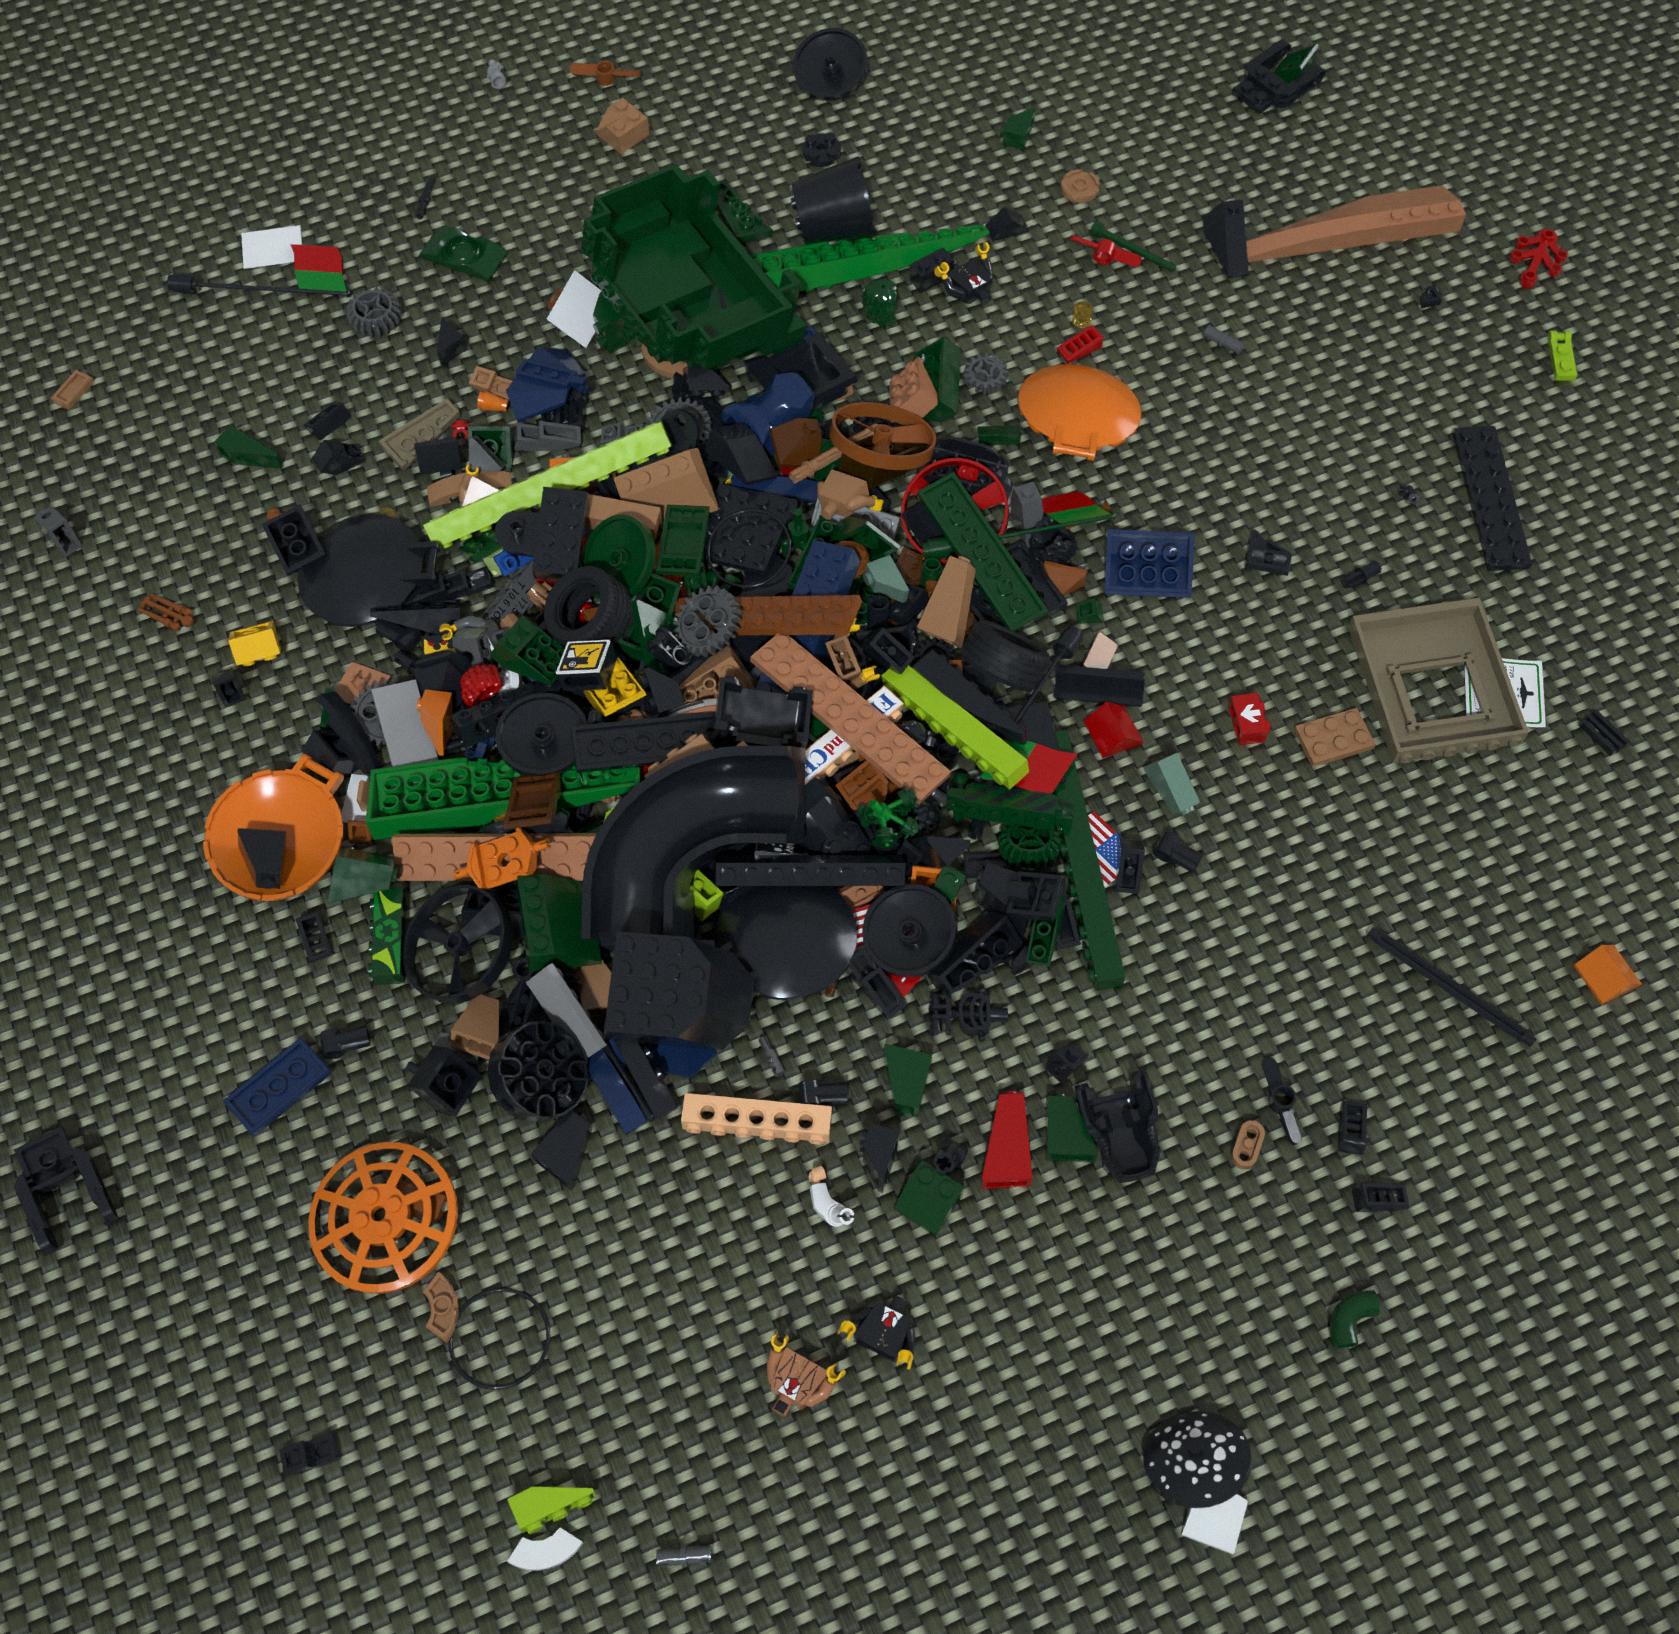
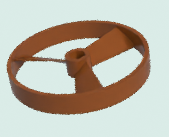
[829,402,936,470]

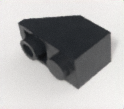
[683,365,729,397]
[312,440,366,475]

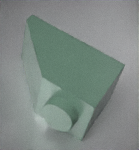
[863,555,909,602]

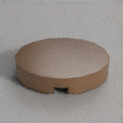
[1061,169,1100,203]

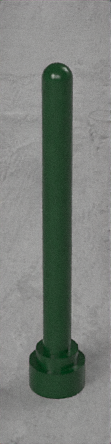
[1089,220,1176,272]

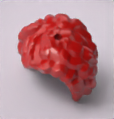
[460,664,505,708]

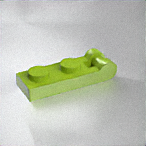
[1547,330,1577,381]

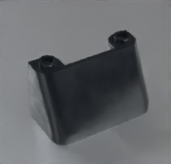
[711,676,813,748]

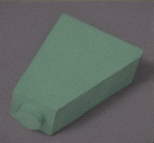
[1143,753,1200,815]

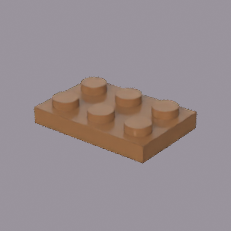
[1294,708,1376,768]

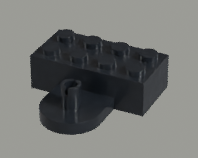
[495,486,589,581]

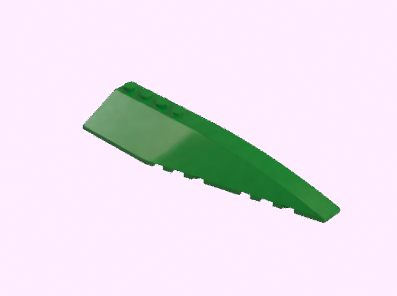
[750,224,989,292]
[366,758,641,840]

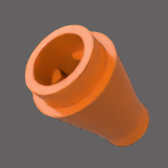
[477,391,509,412]

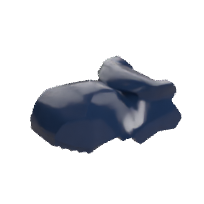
[722,372,816,459]

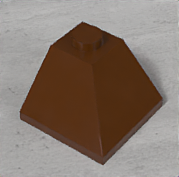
[770,418,822,468]

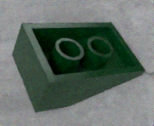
[829,517,900,562]

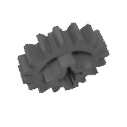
[963,353,1008,394]

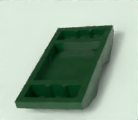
[419,227,508,282]
[655,505,710,576]

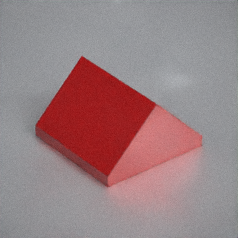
[1083,702,1143,759]

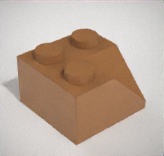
[596,98,650,154]

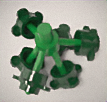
[857,785,919,848]

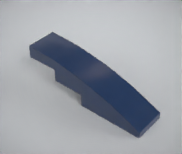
[731,476,819,504]

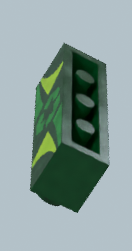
[368,888,407,985]

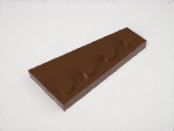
[882,547,923,627]

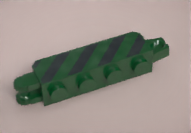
[946,782,1074,831]

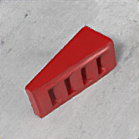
[1057,325,1103,363]

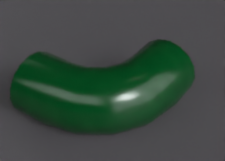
[1330,1290,1380,1349]

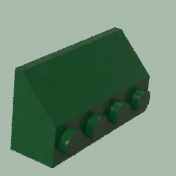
[914,336,961,422]
[613,573,681,661]

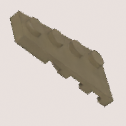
[379,399,460,472]

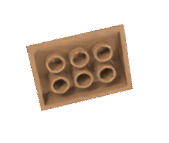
[613,448,720,524]

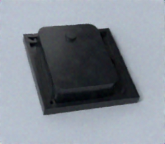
[747,332,858,412]

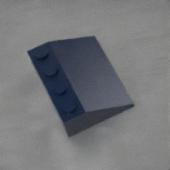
[1104,529,1195,598]

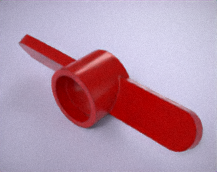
[1070,235,1142,267]

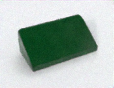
[977,426,1021,445]

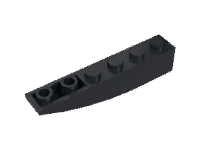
[913,650,1027,745]

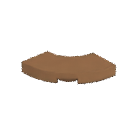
[423,1271,459,1343]

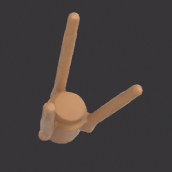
[527,581,552,611]

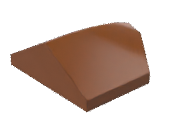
[835,760,890,810]

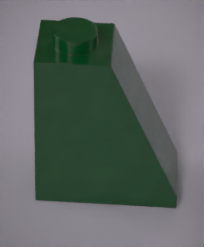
[883,1044,932,1118]
[1045,1093,1098,1163]

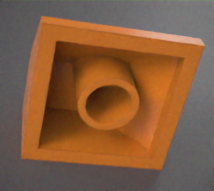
[417,689,453,756]

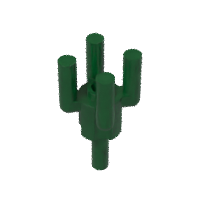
[781,508,814,561]

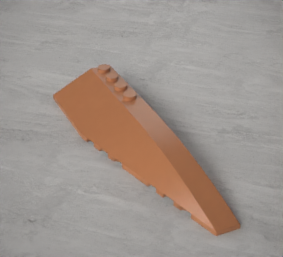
[1246,185,1466,262]

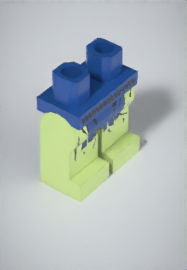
[483,548,534,576]

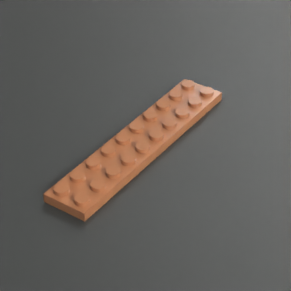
[750,634,951,805]
[391,833,597,881]

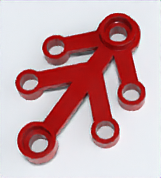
[1510,229,1568,289]

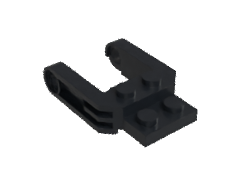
[1232,39,1326,114]
[14,1126,119,1256]

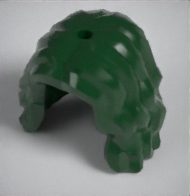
[862,279,897,327]

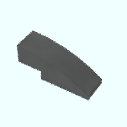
[514,421,581,451]

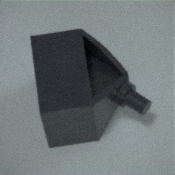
[405,1045,482,1117]

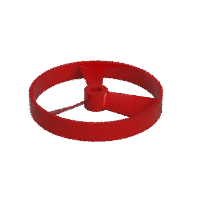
[901,458,1009,566]

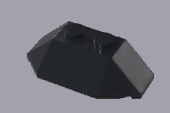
[499,976,542,1038]

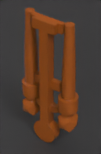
[138,594,194,632]

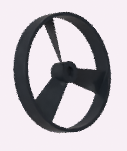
[402,885,513,1004]

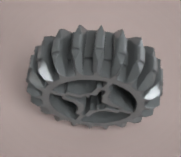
[346,287,402,338]

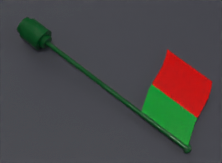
[922,491,1117,560]

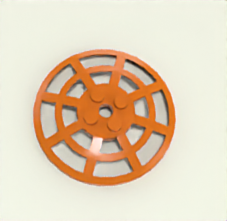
[308,1142,458,1294]

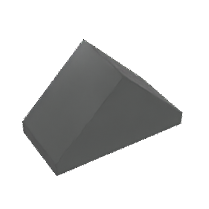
[469,435,505,472]

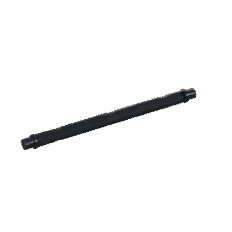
[1367,927,1537,1047]

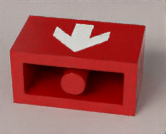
[1228,693,1271,746]

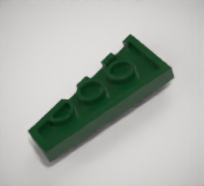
[716,180,773,243]

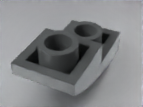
[601,422,644,445]

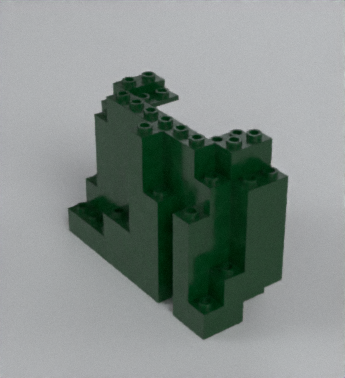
[581,164,806,371]

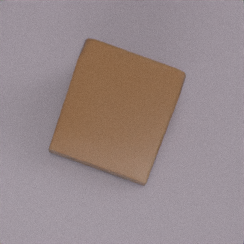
[357,780,369,811]

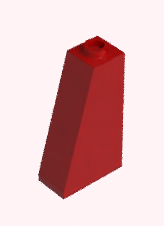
[981,1091,1033,1189]

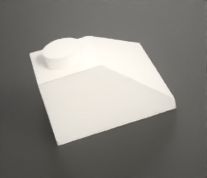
[1181,1494,1248,1554]

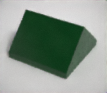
[1274,43,1319,84]
[468,426,514,469]

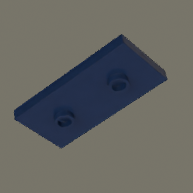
[223,1038,332,1137]

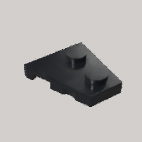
[1245,530,1292,576]

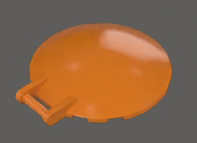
[1018,364,1141,461]
[203,754,344,901]

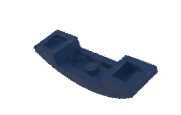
[586,1049,647,1135]

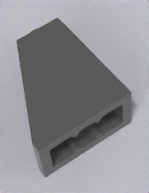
[1010,482,1043,550]

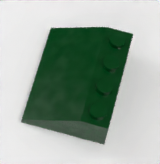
[517,874,602,972]

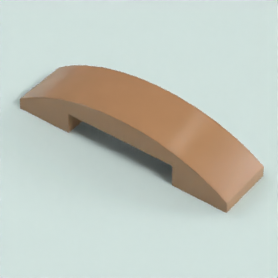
[469,366,512,403]
[427,471,512,507]

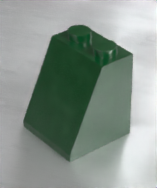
[328,847,399,903]

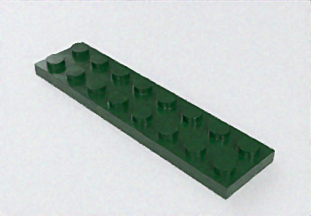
[917,472,1048,632]

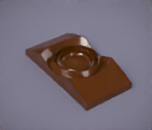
[503,772,561,830]

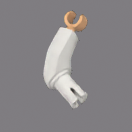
[808,1166,854,1227]

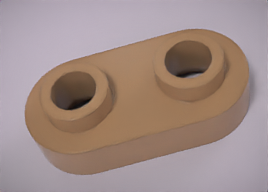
[1231,1120,1265,1169]

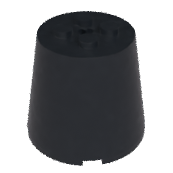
[791,156,876,243]

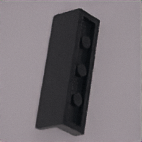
[1053,664,1145,707]

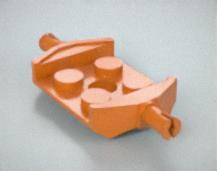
[453,828,551,890]

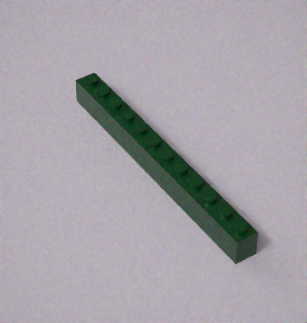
[1052,730,1126,991]

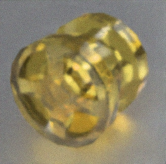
[1072,301,1093,328]

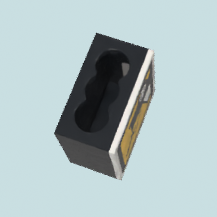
[556,640,617,691]

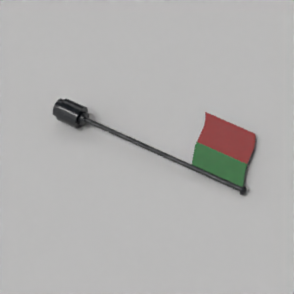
[167,244,351,298]
[974,626,1083,794]

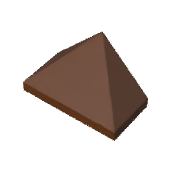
[1043,561,1087,596]

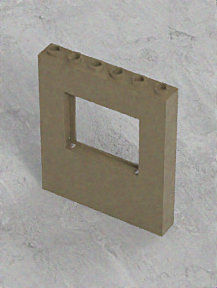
[1348,598,1529,763]

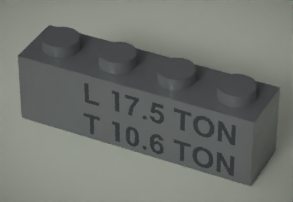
[480,560,542,630]

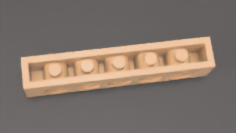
[681,1093,832,1145]

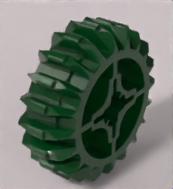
[998,824,1061,871]

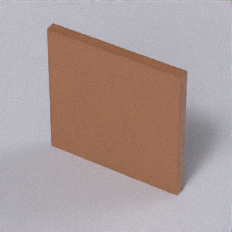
[334,662,392,705]

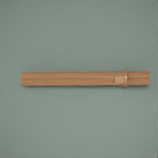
[789,423,878,484]

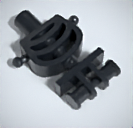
[928,987,1008,1042]

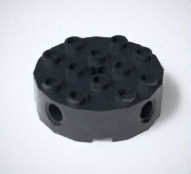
[487,1021,589,1123]

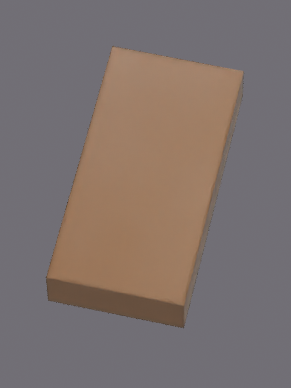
[51,370,94,410]

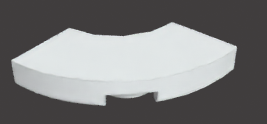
[507,1528,583,1571]

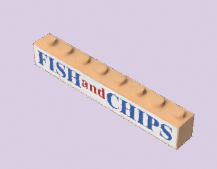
[805,686,904,785]

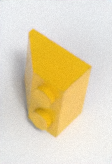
[228,621,281,667]

